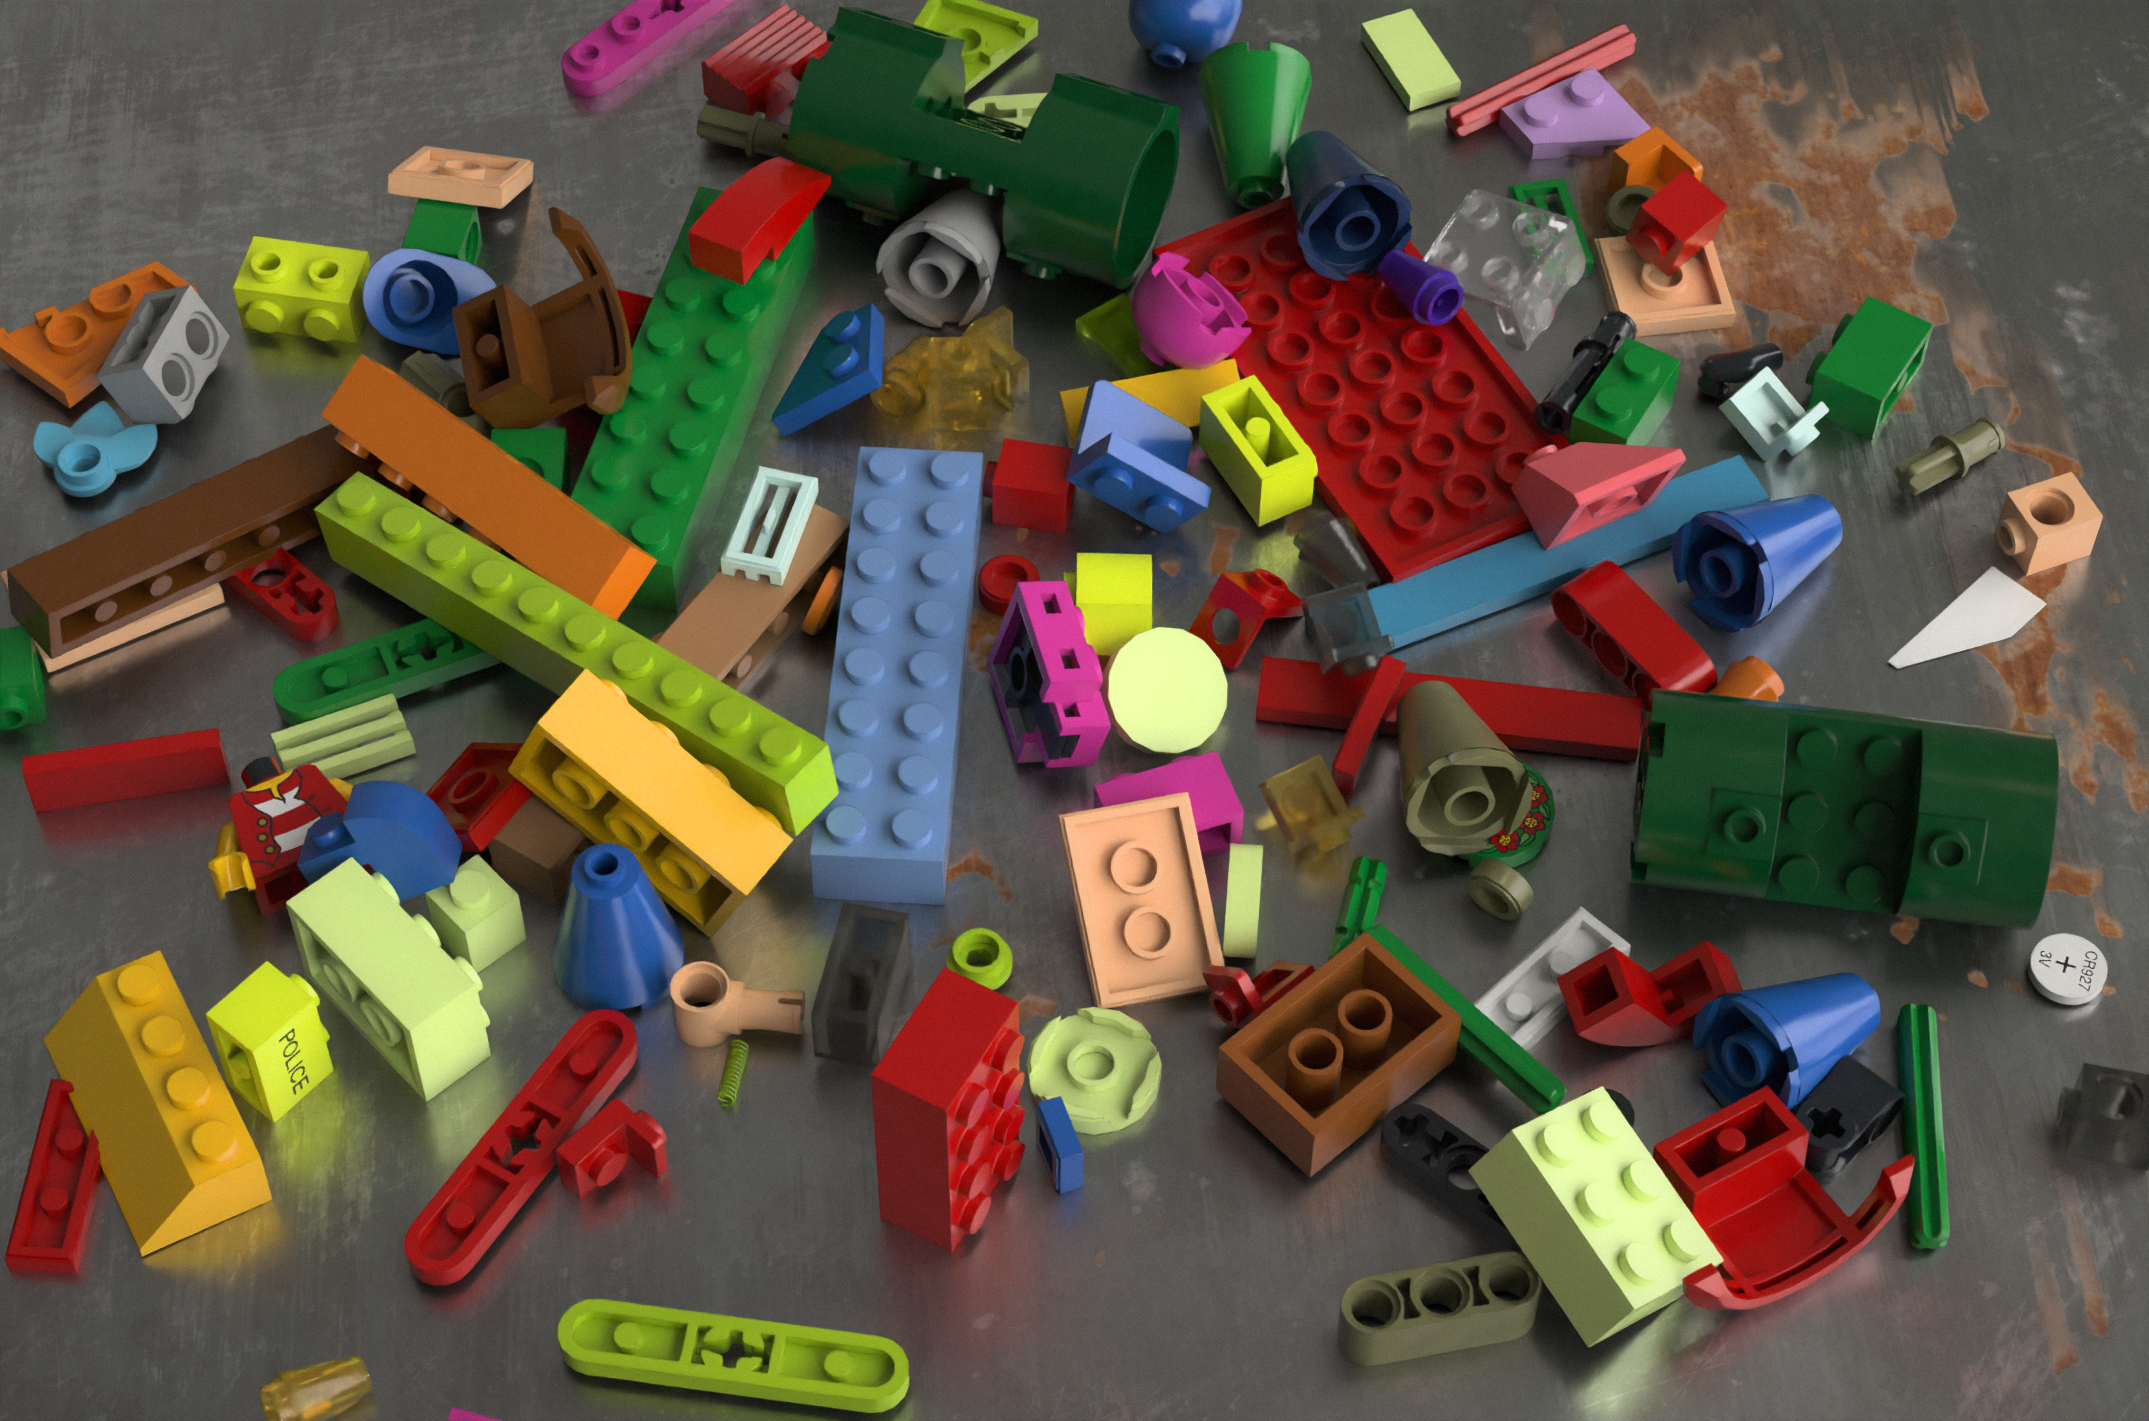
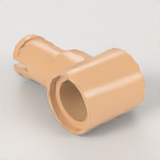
[670,961,805,1048]

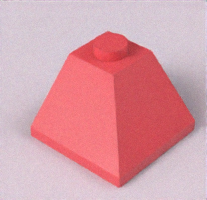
[1511,442,1686,551]

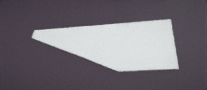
[1887,566,2047,669]

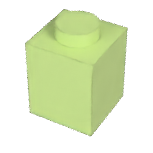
[425,854,527,974]

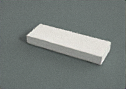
[1457,906,1631,1060]

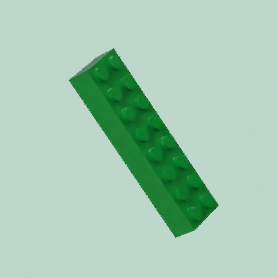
[570,186,815,613]

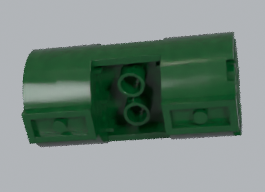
[787,7,1181,289]
[1628,687,2059,931]

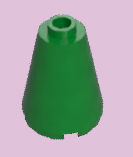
[1198,41,1312,209]

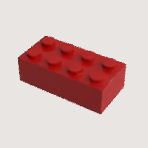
[871,967,1025,1253]

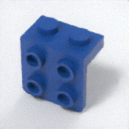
[1066,380,1212,535]

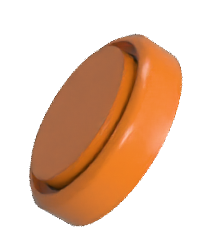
[801,566,844,636]

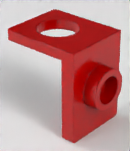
[1188,568,1309,669]

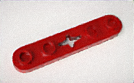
[404,1009,638,1286]

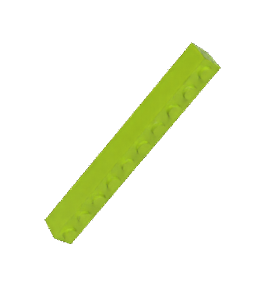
[314,471,839,837]

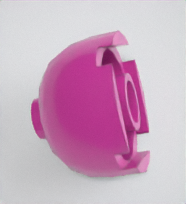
[1131,252,1251,370]

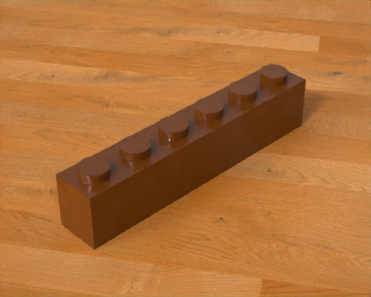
[7,424,374,659]

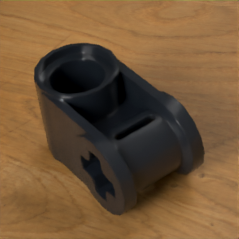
[1795,1055,1906,1185]

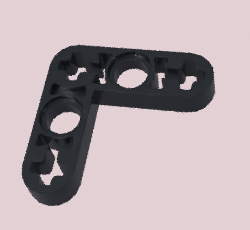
[1380,1088,1635,1251]

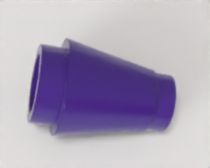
[1378,249,1464,326]

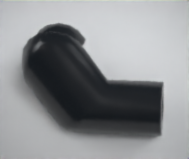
[1697,343,1784,397]

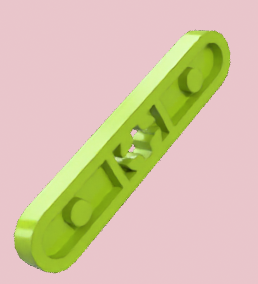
[558,1299,909,1413]

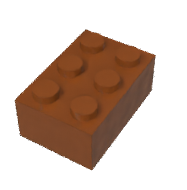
[1216,932,1462,1178]

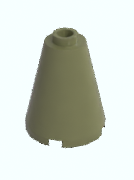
[1396,681,1533,856]

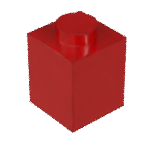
[1625,169,1729,277]
[983,438,1076,534]

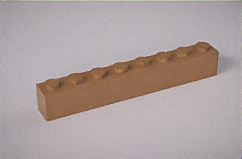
[488,492,850,906]

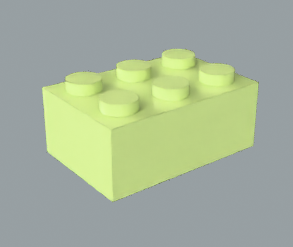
[286,857,491,1102]
[1468,1086,1724,1348]

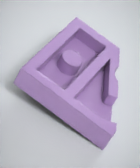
[1499,67,1651,160]

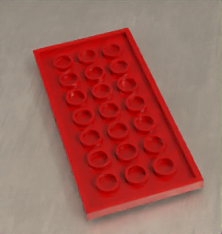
[1152,195,1571,584]

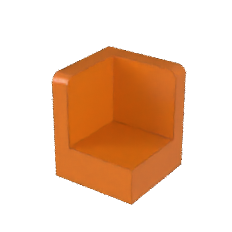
[1607,125,1703,195]

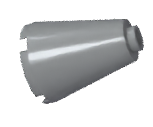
[876,180,1006,328]

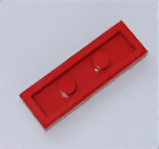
[22,728,231,813]
[4,1079,102,1274]

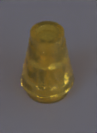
[870,336,942,419]
[259,1354,373,1421]

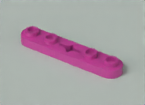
[561,0,735,97]

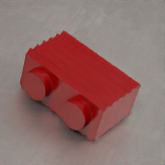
[701,3,831,119]

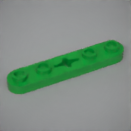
[272,618,502,726]

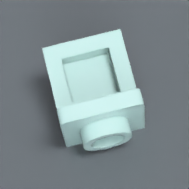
[1719,366,1830,462]

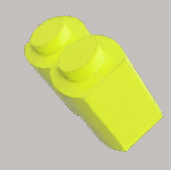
[1063,553,1152,674]

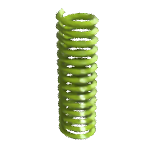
[716,1039,750,1106]

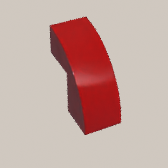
[1556,940,1743,1046]

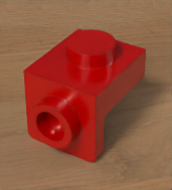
[1202,960,1315,1029]

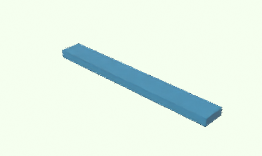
[1304,454,1771,666]

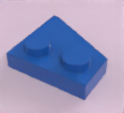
[772,302,885,437]

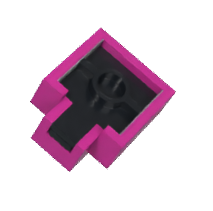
[986,581,1111,768]

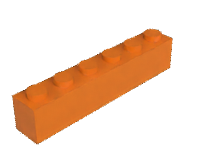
[320,354,658,621]

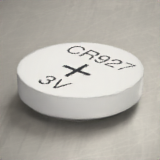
[2028,933,2108,1005]

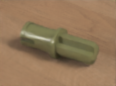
[697,105,798,163]
[1894,417,2005,495]

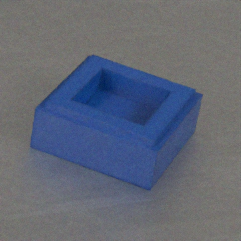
[1036,1096,1084,1194]

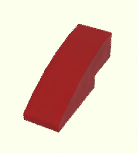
[688,156,832,285]

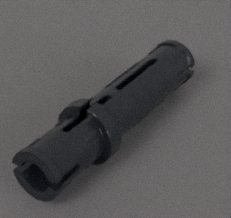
[1533,311,1637,435]

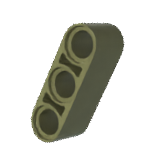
[1337,1252,1542,1366]

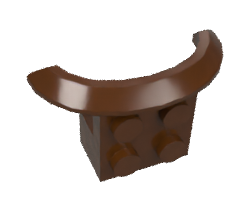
[452,207,632,429]

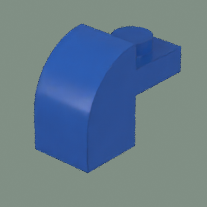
[297,781,463,902]

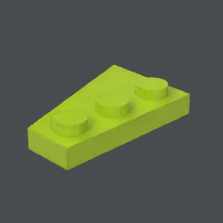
[913,0,1038,93]

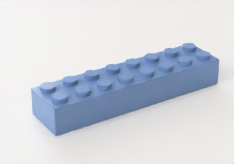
[810,446,984,906]

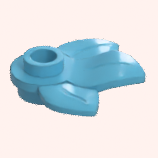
[33,401,157,497]

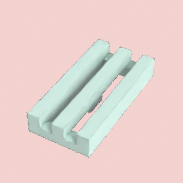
[721,466,819,586]

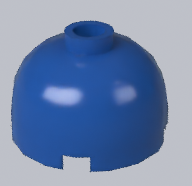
[1127,0,1243,69]

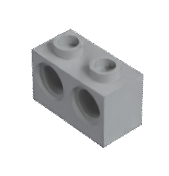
[96,285,230,425]

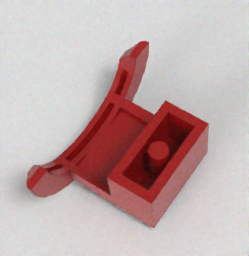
[1653,1086,1915,1310]

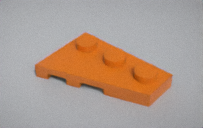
[0,261,199,409]

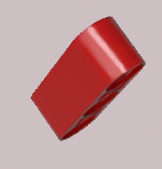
[1551,560,1718,712]

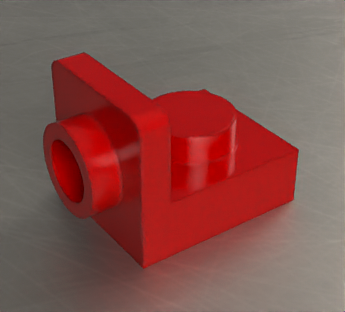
[556,1097,668,1200]

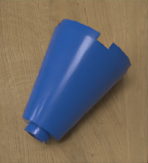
[1672,494,1843,633]
[552,843,684,1012]
[1692,972,1881,1112]

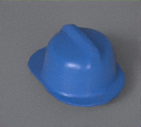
[362,248,496,355]

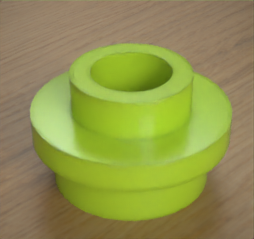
[946,928,1013,990]

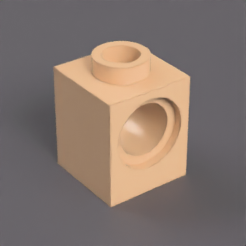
[1995,472,2103,576]

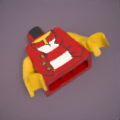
[208,757,372,917]

